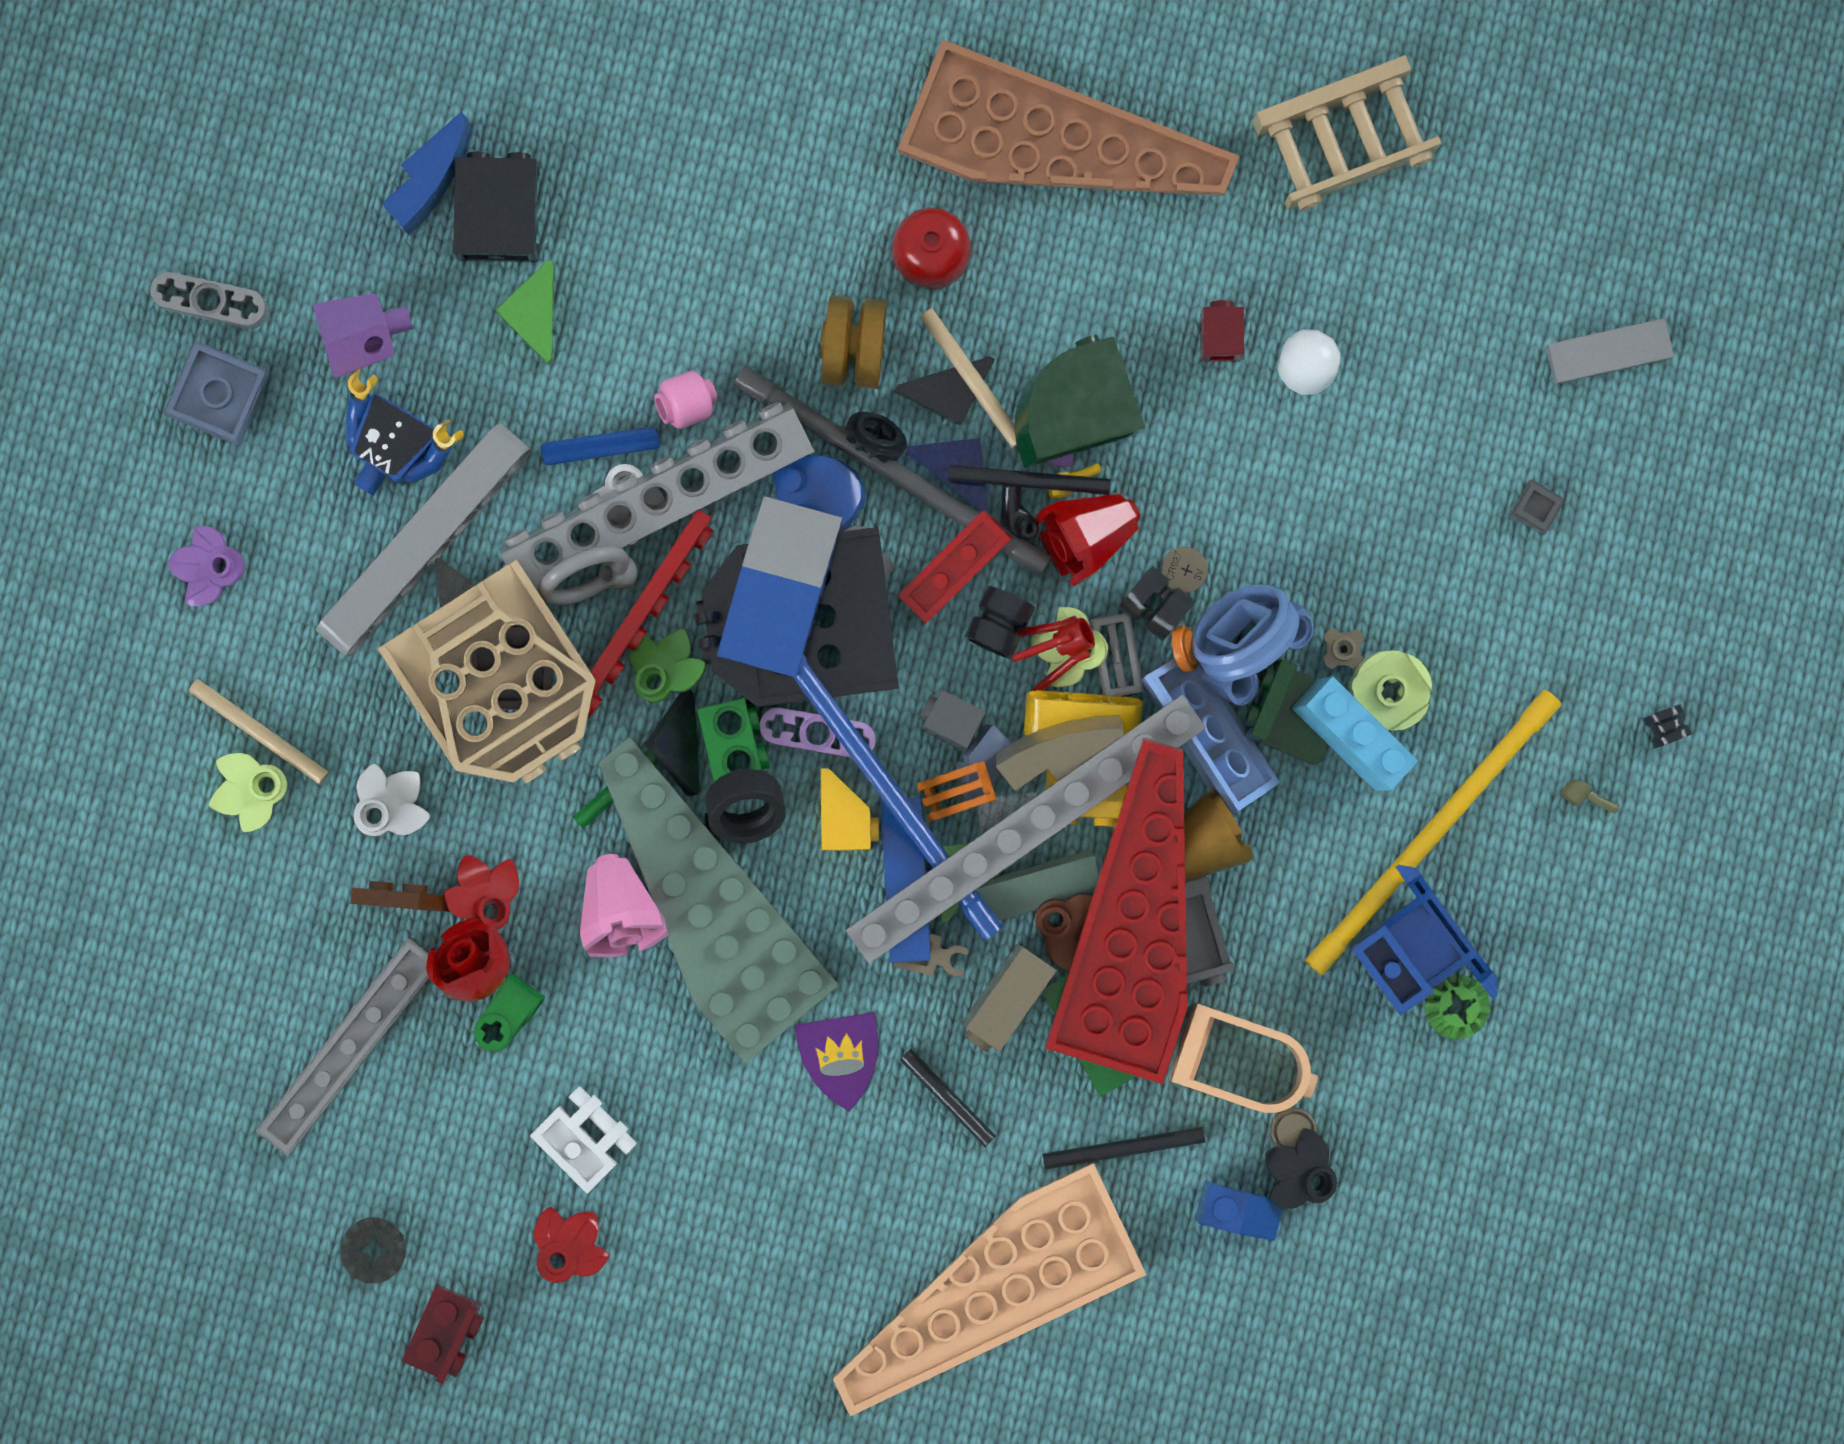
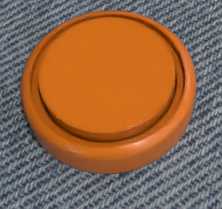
[1172,625,1199,673]

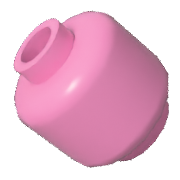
[654,370,717,429]

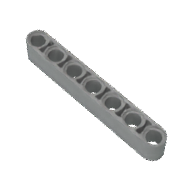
[316,423,532,658]

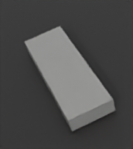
[1545,318,1674,385]

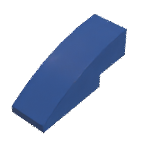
[382,112,472,235]

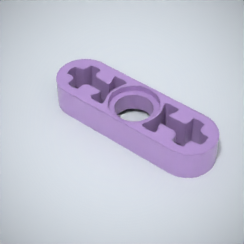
[760,708,876,758]

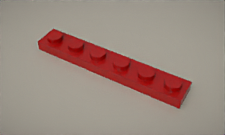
[588,510,714,719]

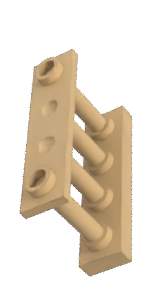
[1252,55,1442,211]

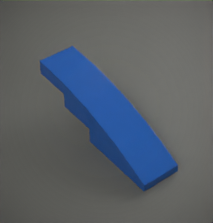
[881,797,931,963]

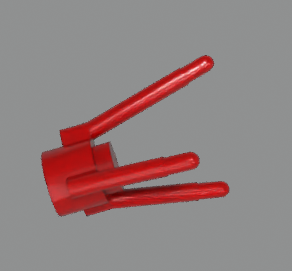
[1012,615,1095,692]

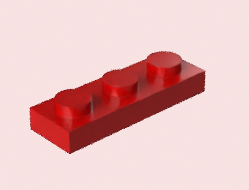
[897,509,1012,624]

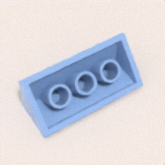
[1141,658,1280,815]

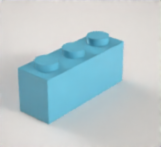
[1291,676,1418,791]

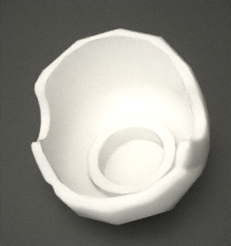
[1278,329,1341,395]

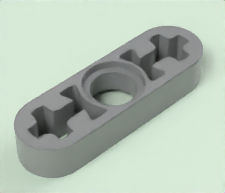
[150,272,269,329]

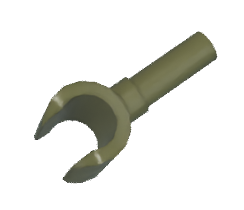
[1560,780,1619,814]

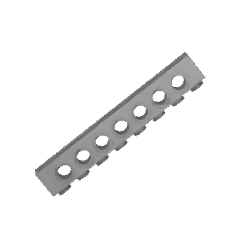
[500,402,815,590]

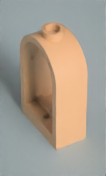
[1168,1003,1318,1113]

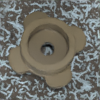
[1323,629,1364,670]

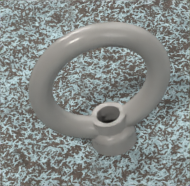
[538,546,637,606]

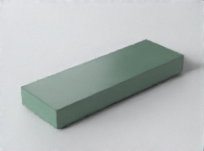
[976,850,1099,920]

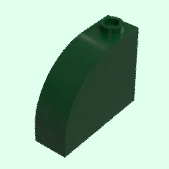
[1015,335,1145,468]

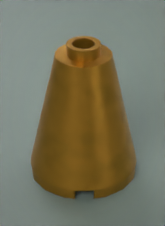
[1184,788,1255,882]

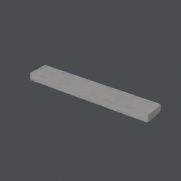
[256,938,429,1156]

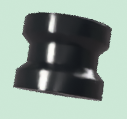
[1642,704,1693,748]

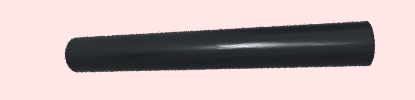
[900,1049,996,1147]

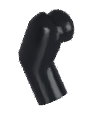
[1001,486,1039,540]

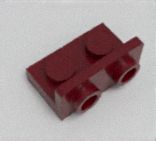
[402,1284,484,1384]

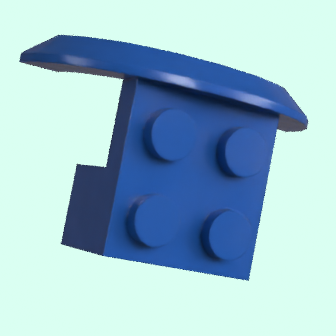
[1349,865,1498,1016]

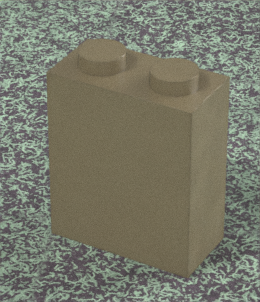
[961,944,1057,1053]

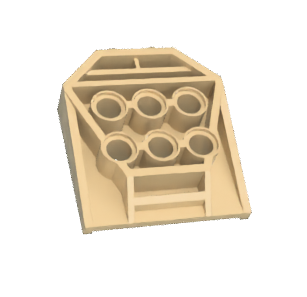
[378,559,596,784]

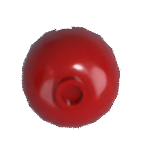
[892,207,971,290]
[426,918,511,1002]

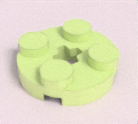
[1348,650,1432,730]

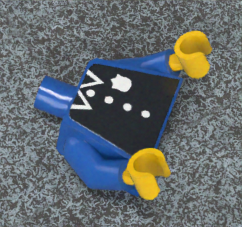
[346,369,464,496]

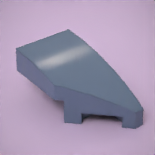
[955,724,1012,803]

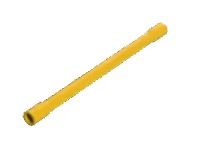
[1304,689,1562,976]

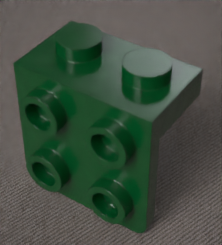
[1243,659,1328,765]

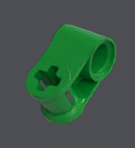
[474,973,545,1052]

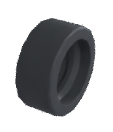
[706,769,785,844]

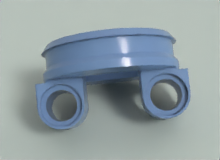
[1192,584,1314,705]

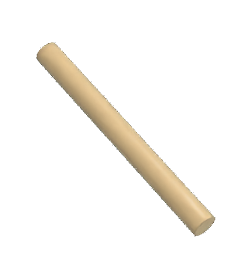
[919,308,1017,448]
[188,679,329,785]

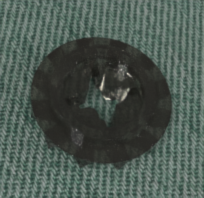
[340,1217,407,1284]

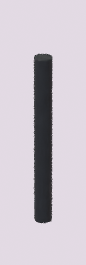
[949,465,1111,495]
[1042,1127,1205,1170]

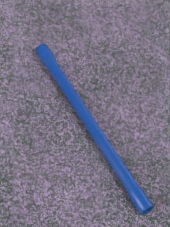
[793,655,1003,941]

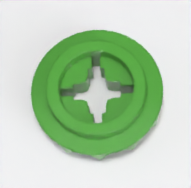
[1425,974,1491,1039]

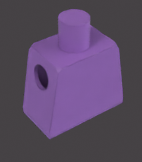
[312,293,413,378]

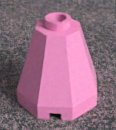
[580,854,668,957]

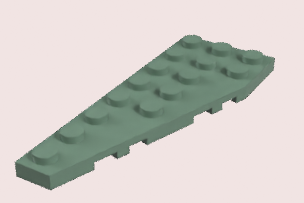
[598,737,839,1064]

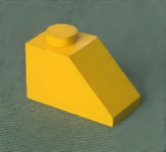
[821,768,879,851]

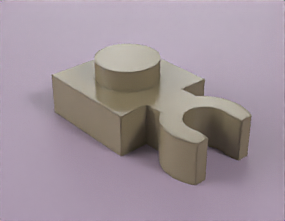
[894,933,969,976]

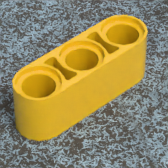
[1023,690,1144,736]

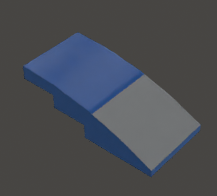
[717,496,843,678]

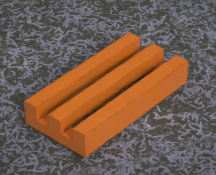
[917,761,996,822]

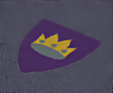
[795,1012,878,1111]

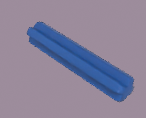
[541,426,660,465]

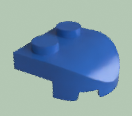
[773,455,865,532]

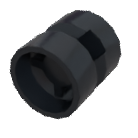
[1119,565,1196,642]
[964,586,1035,659]

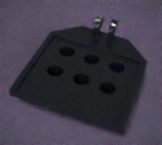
[695,527,899,707]

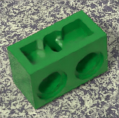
[697,698,770,782]

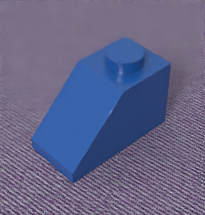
[1195,1180,1283,1241]

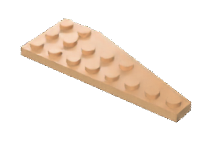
[833,1162,1146,1416]

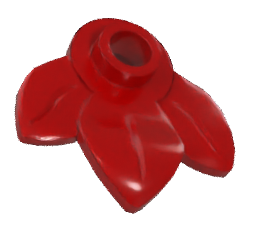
[443,855,519,930]
[533,1207,609,1283]

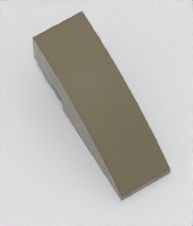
[996,715,1124,791]

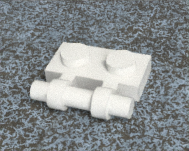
[530,1086,637,1194]

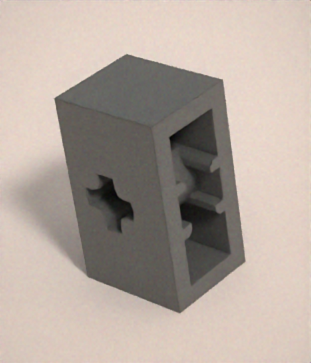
[919,690,986,753]

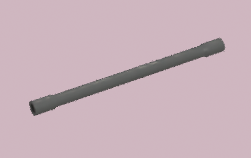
[734,365,1052,577]

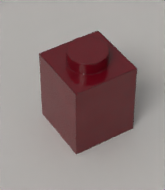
[1200,300,1244,362]

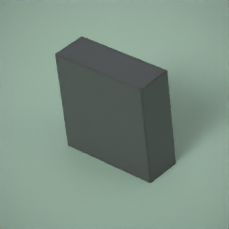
[1508,479,1566,535]

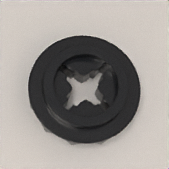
[844,412,907,463]

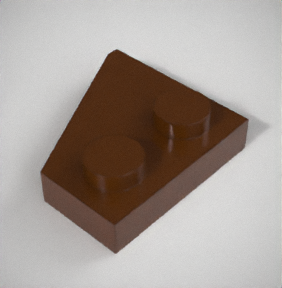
[350,881,451,912]

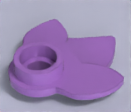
[168,526,245,606]

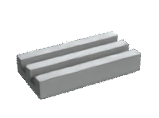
[1090,613,1144,696]

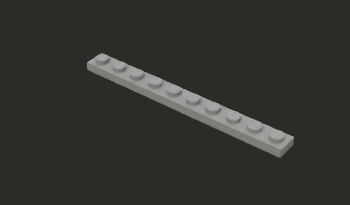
[845,694,1206,964]

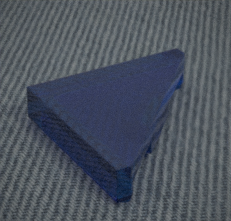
[906,438,989,512]

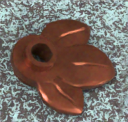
[1035,894,1092,970]

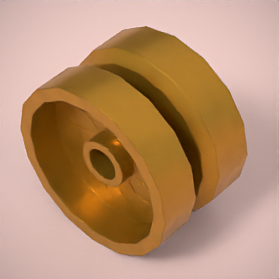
[820,295,887,389]

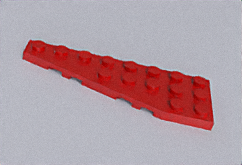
[1045,738,1187,1084]

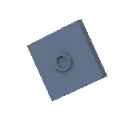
[163,340,271,447]

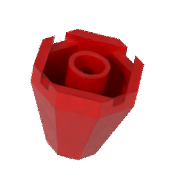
[1036,494,1140,587]

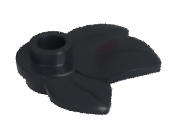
[1265,1128,1337,1209]

